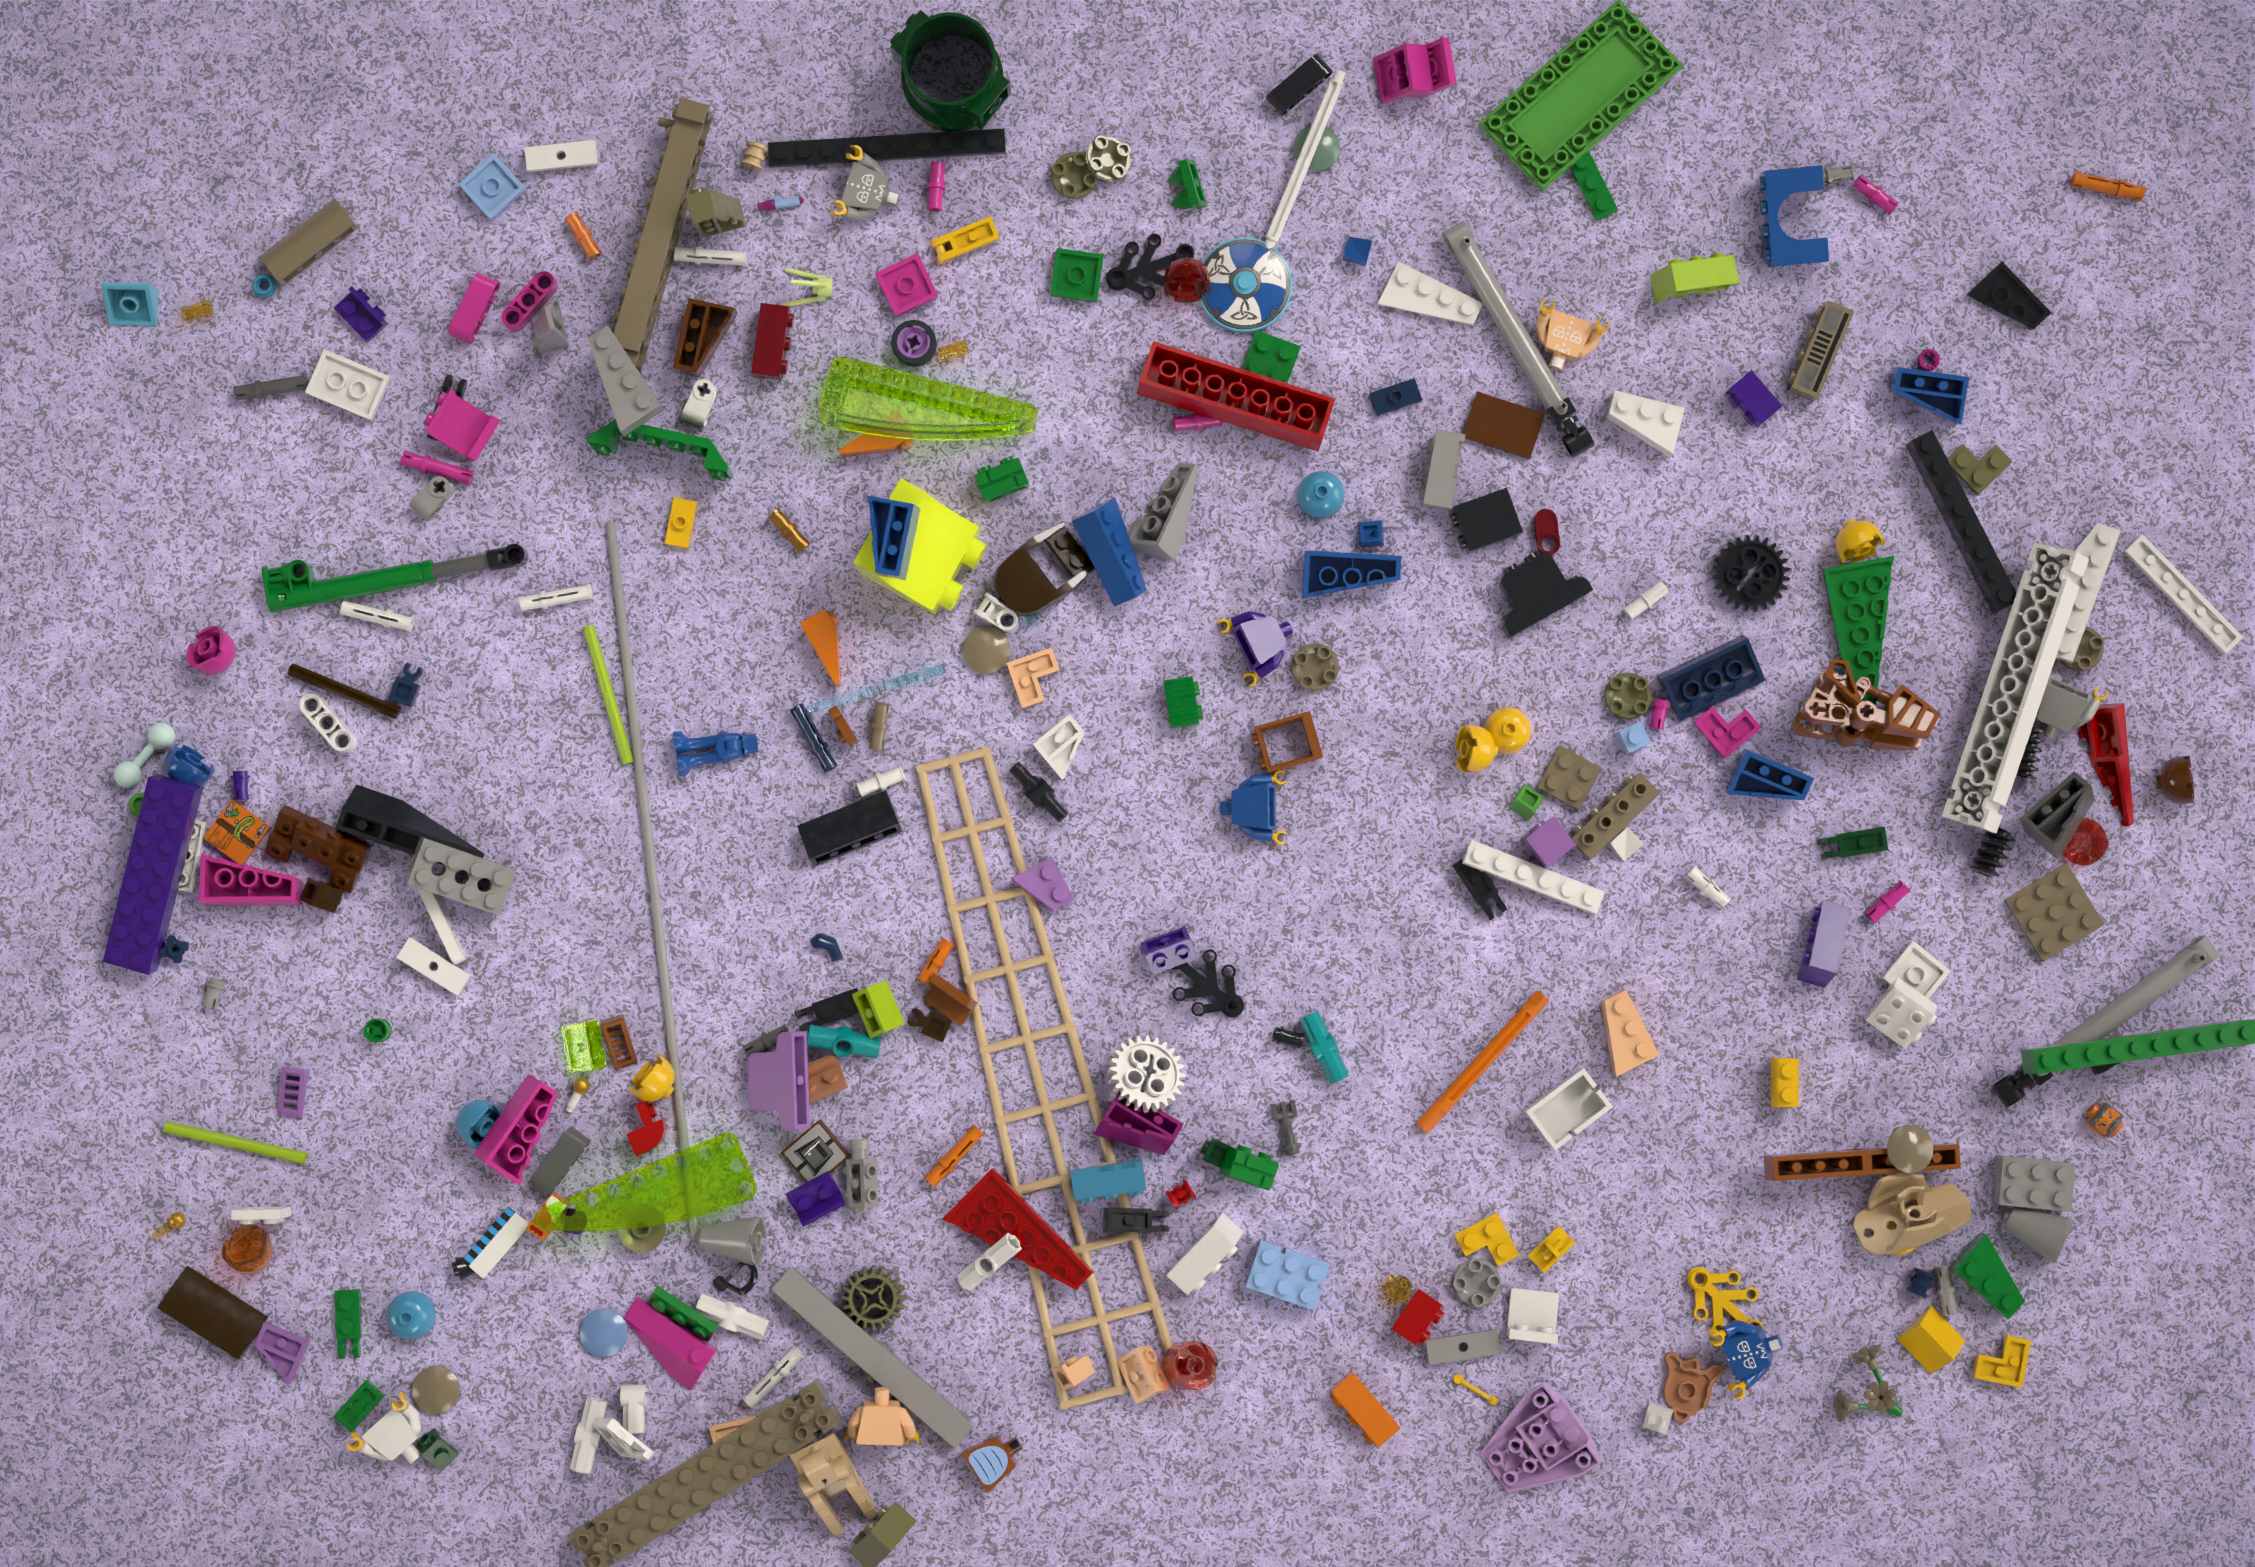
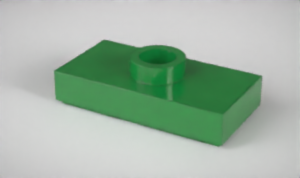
[333,1379,385,1432]

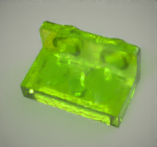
[561,1020,606,1074]

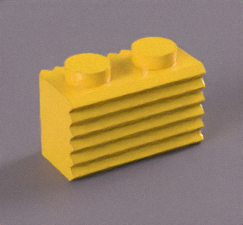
[1771,1058,1800,1107]

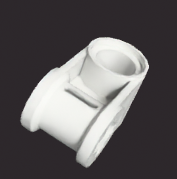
[681,379,717,428]
[973,593,1019,633]

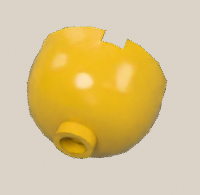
[1835,519,1886,564]
[1484,707,1531,755]
[1455,725,1498,773]
[628,1053,675,1102]

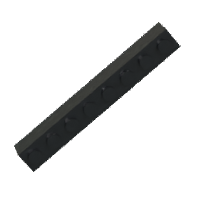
[1905,430,2017,614]

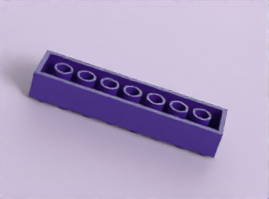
[102,774,204,975]

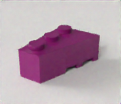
[1093,1091,1184,1155]

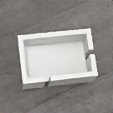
[1523,1067,1613,1151]

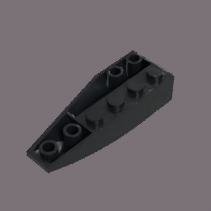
[335,785,485,872]

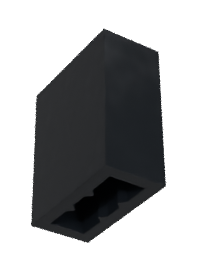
[1449,488,1523,554]

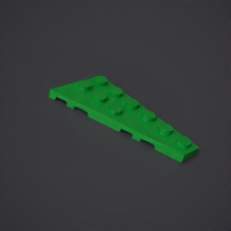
[1822,556,1894,705]

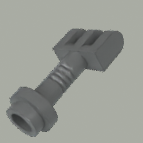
[1271,1100,1301,1156]

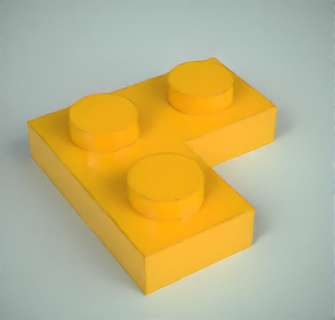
[1454,1212,1519,1267]
[1972,1334,2031,1388]

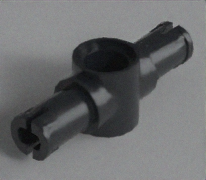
[1009,762,1069,823]

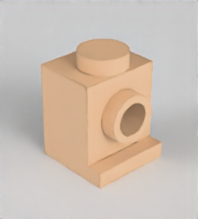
[1052,1355,1095,1390]

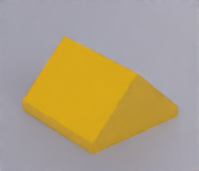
[1897,1305,1965,1374]

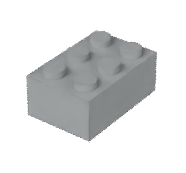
[1992,1155,2076,1212]

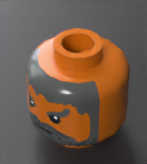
[2086,1102,2124,1138]

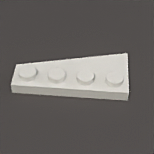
[1377,261,1483,326]

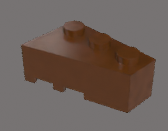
[673,298,738,377]

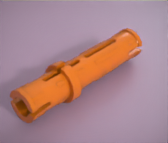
[2071,171,2146,201]
[924,1124,985,1187]

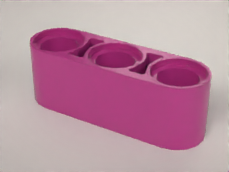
[501,271,558,332]
[448,272,500,344]

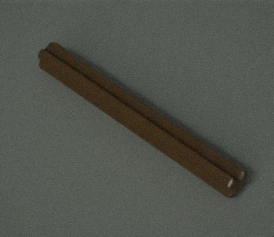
[288,663,401,719]

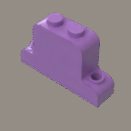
[747,1031,810,1130]

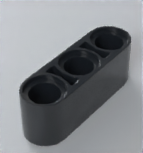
[1266,53,1333,116]

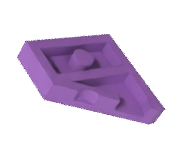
[1011,857,1074,911]
[254,1322,310,1385]

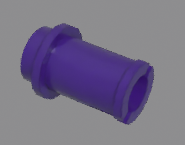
[230,771,250,800]

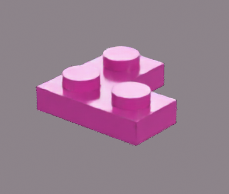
[1693,706,1762,759]

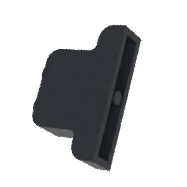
[1499,552,1593,639]

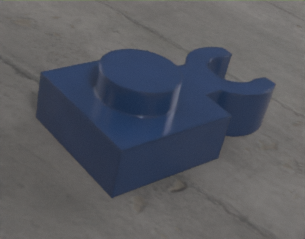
[388,662,423,708]

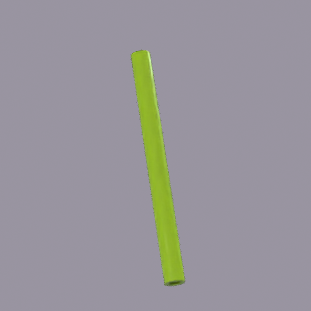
[583,625,634,765]
[163,1121,308,1165]

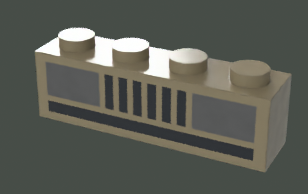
[1786,300,1854,402]

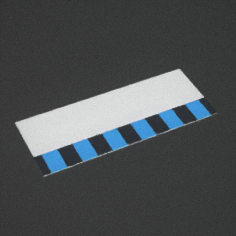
[461,1206,529,1279]

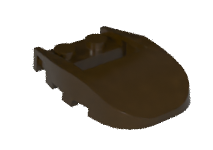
[993,522,1095,617]

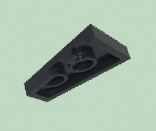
[1966,261,2052,330]

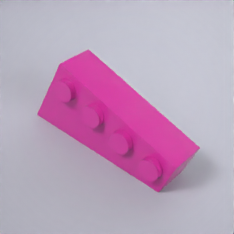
[199,854,303,906]

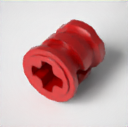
[1165,1179,1197,1210]

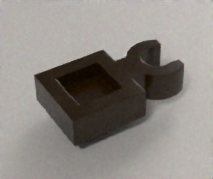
[907,1008,953,1042]

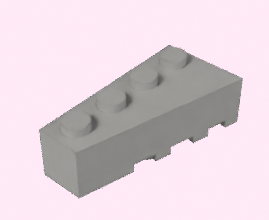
[587,325,664,436]

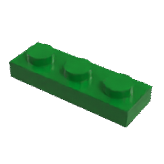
[1570,152,1618,221]
[648,1286,718,1342]

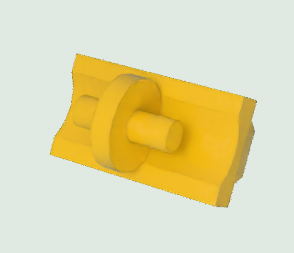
[1527,1225,1575,1273]

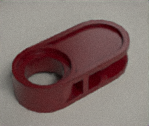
[1533,509,1560,556]

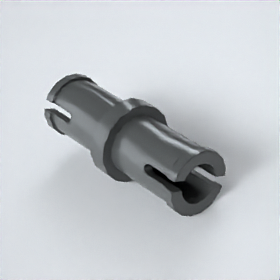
[742,1024,789,1057]

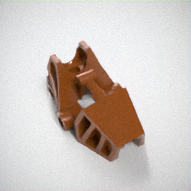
[1791,659,1941,750]

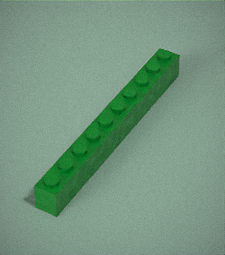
[2020,1019,2255,1074]

